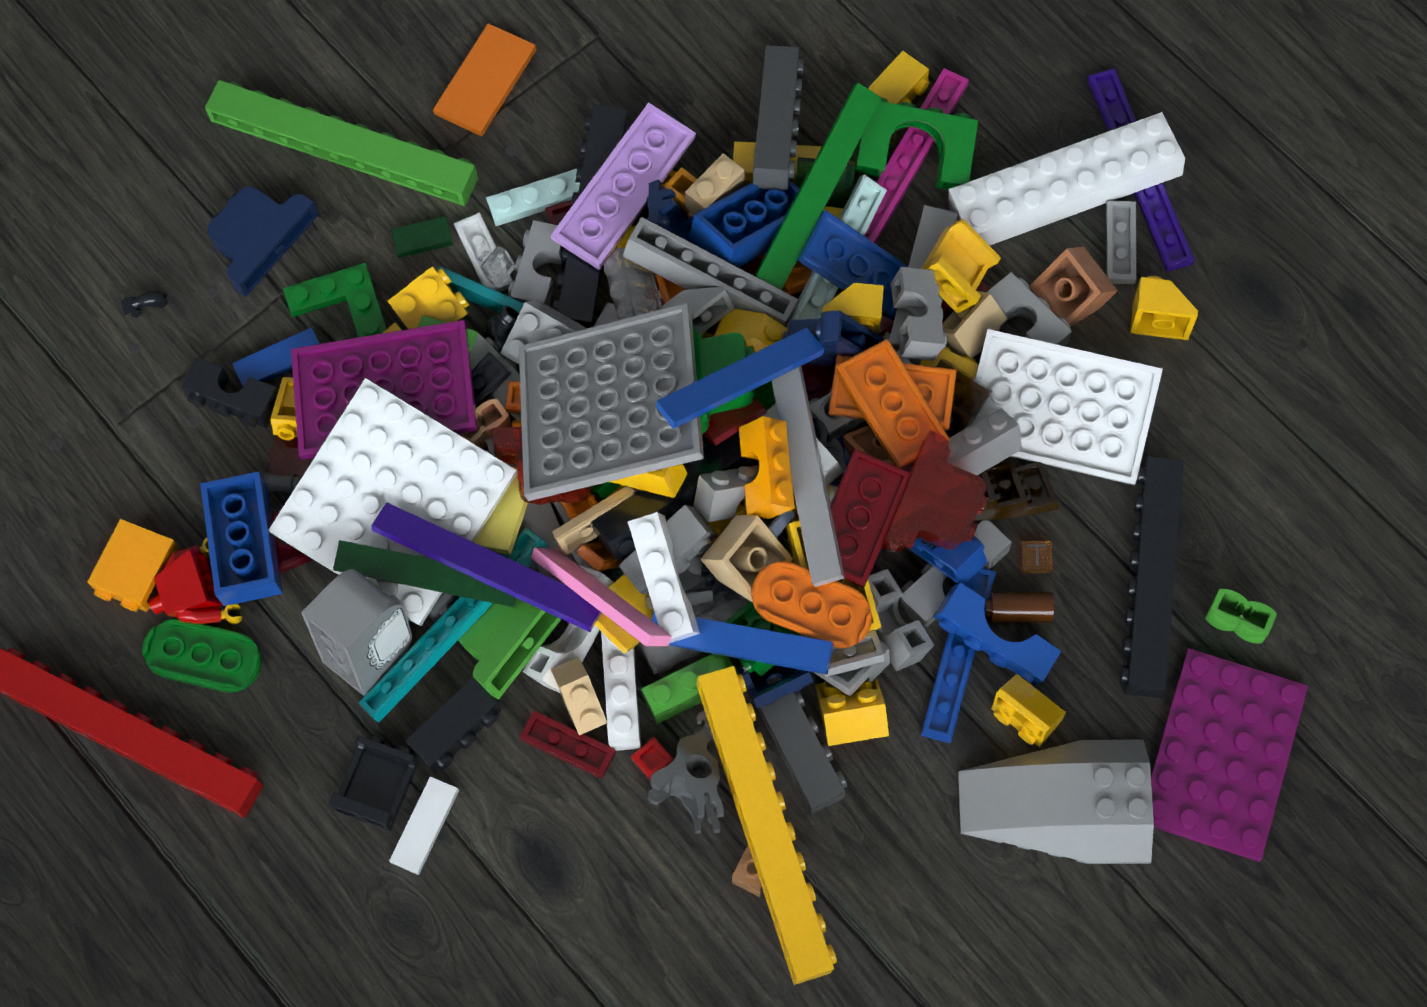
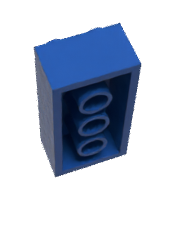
[689,180,800,268]
[200,471,283,606]

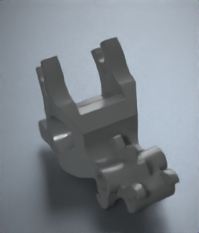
[648,711,724,834]

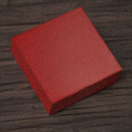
[630,737,674,780]

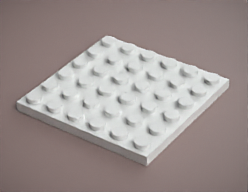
[268,378,518,626]

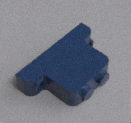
[208,186,319,297]
[782,311,885,366]

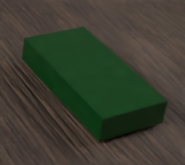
[391,216,453,258]

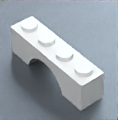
[628,512,700,643]
[522,565,614,693]
[601,632,641,751]

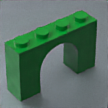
[852,97,978,190]

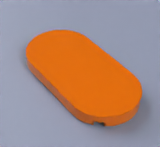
[751,561,872,649]

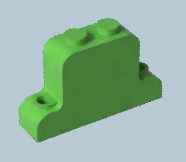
[458,598,561,699]

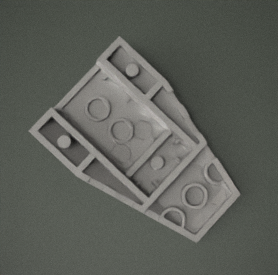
[958,740,1154,864]

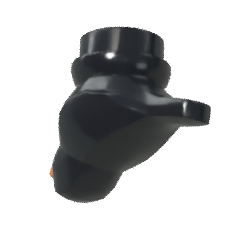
[484,305,519,348]

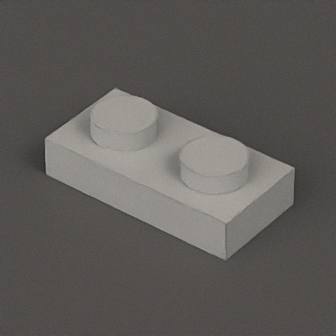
[824,630,885,677]

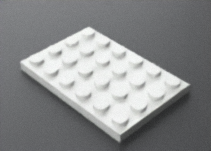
[971,329,1163,485]

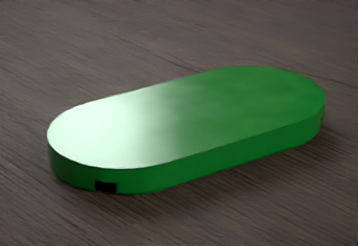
[142,618,262,693]

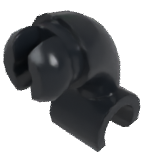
[121,291,168,318]

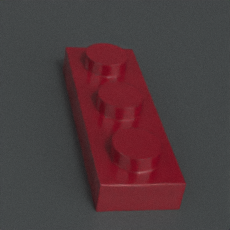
[519,710,616,779]

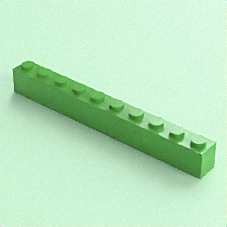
[205,80,478,207]

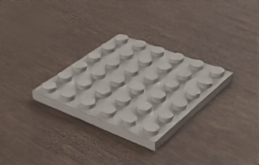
[519,303,704,501]

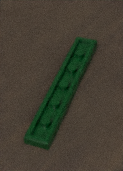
[333,540,516,608]

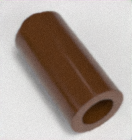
[985,592,1054,623]

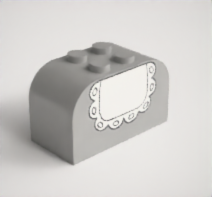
[301,569,412,696]

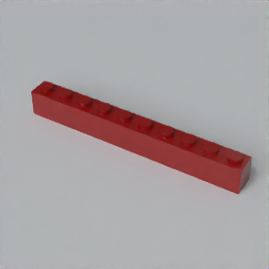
[0,647,263,818]

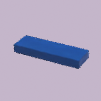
[232,327,319,387]

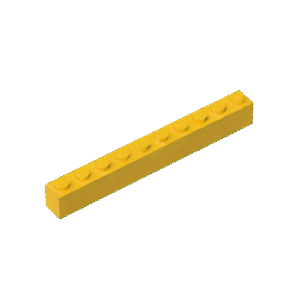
[696,666,837,985]

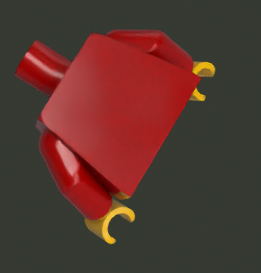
[148,538,242,624]

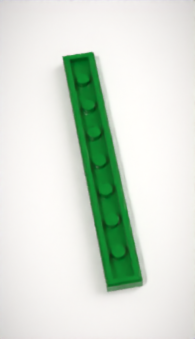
[754,83,881,290]

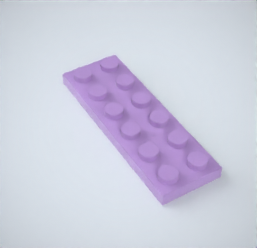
[551,102,696,270]

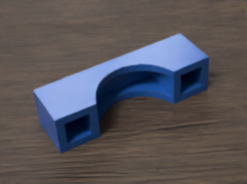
[933,582,1061,685]

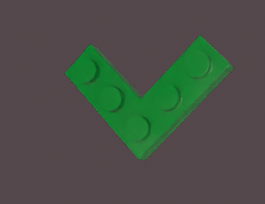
[283,263,387,337]

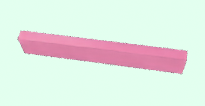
[531,548,672,646]

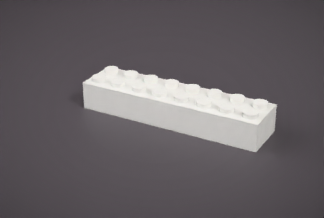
[949,112,1186,246]

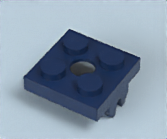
[647,179,693,243]
[736,665,813,709]

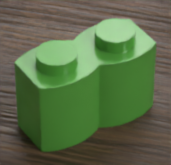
[1205,589,1277,644]

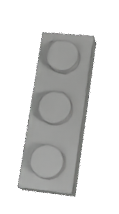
[1106,201,1136,284]

